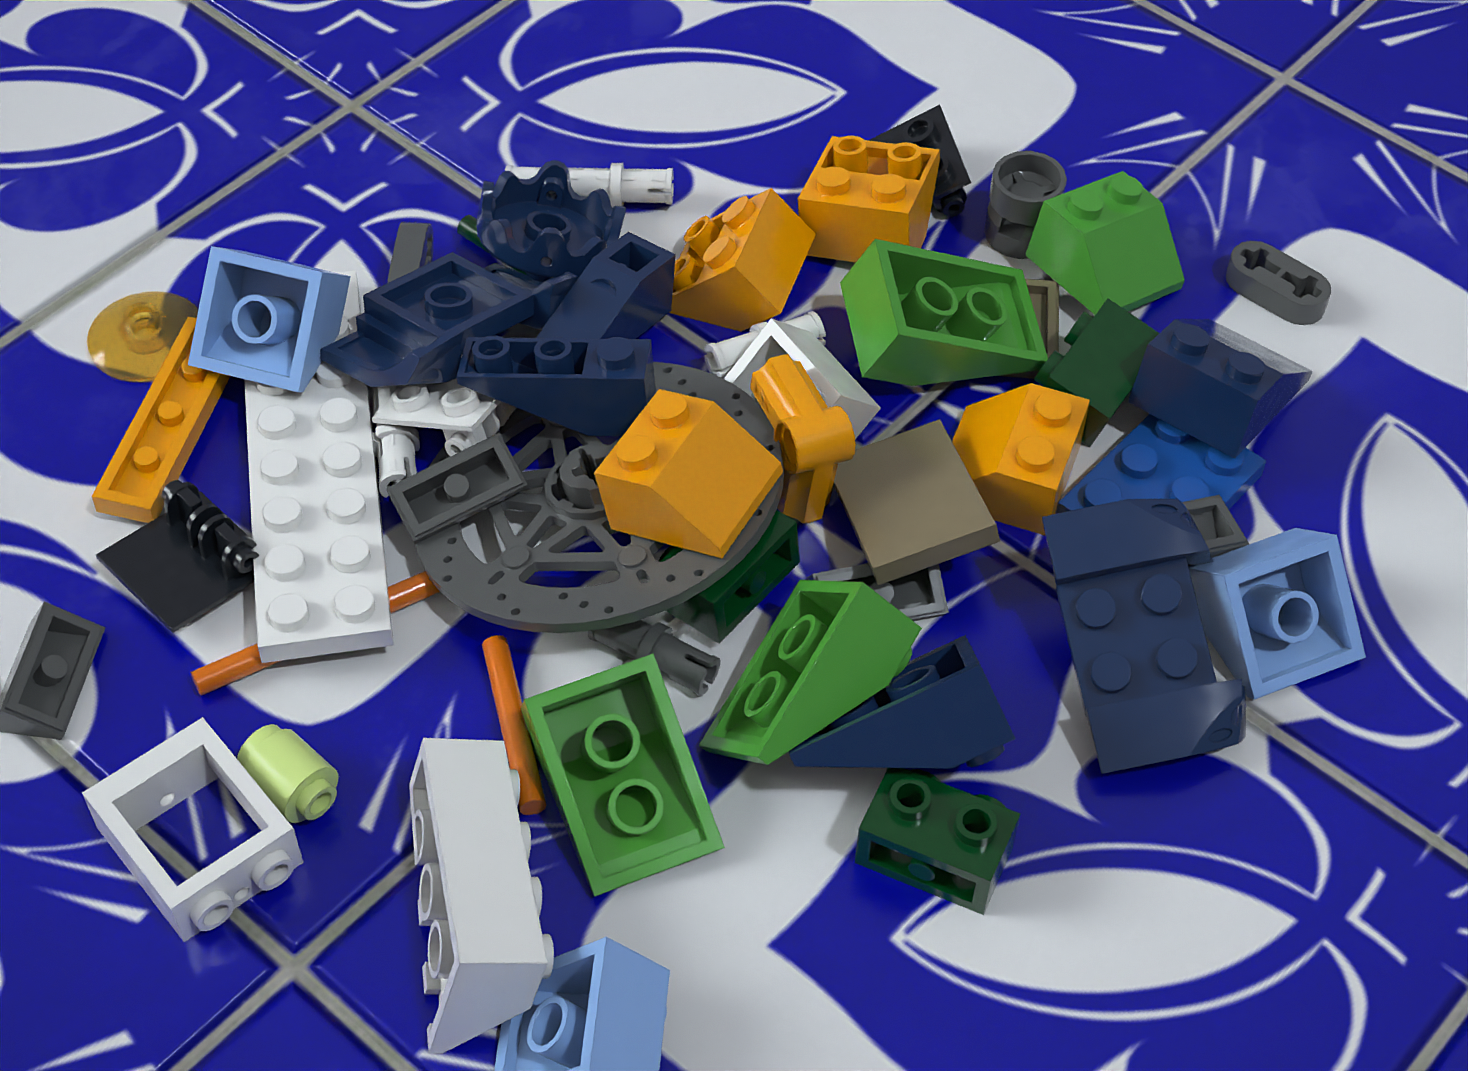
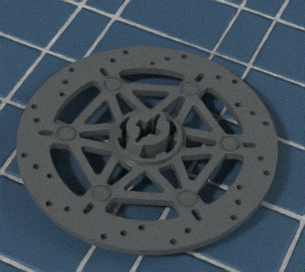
[415,362,784,633]

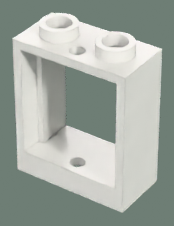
[82,717,303,942]

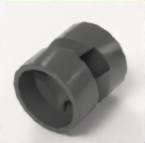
[984,151,1067,259]

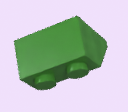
[1025,171,1185,315]

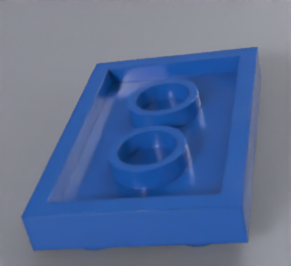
[1056,414,1267,514]

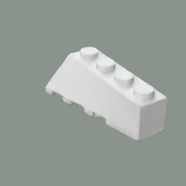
[409,738,554,1054]

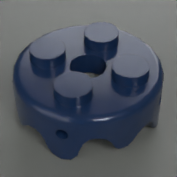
[476,160,626,282]

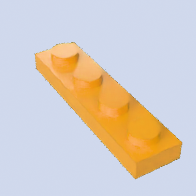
[91,316,231,523]

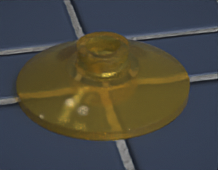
[87,291,199,382]

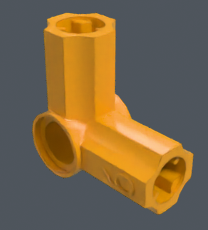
[750,354,856,523]

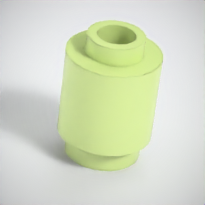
[237,724,339,823]

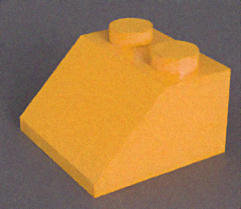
[952,383,1090,536]
[594,389,783,559]

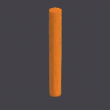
[482,635,546,815]

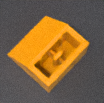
[798,136,940,262]
[669,188,816,332]

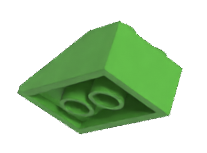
[840,239,1048,386]
[699,580,922,765]
[521,653,725,897]

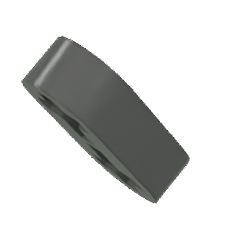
[388,222,434,283]
[1226,241,1331,325]

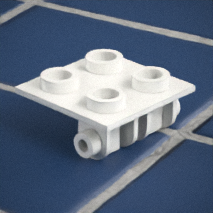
[372,354,517,456]

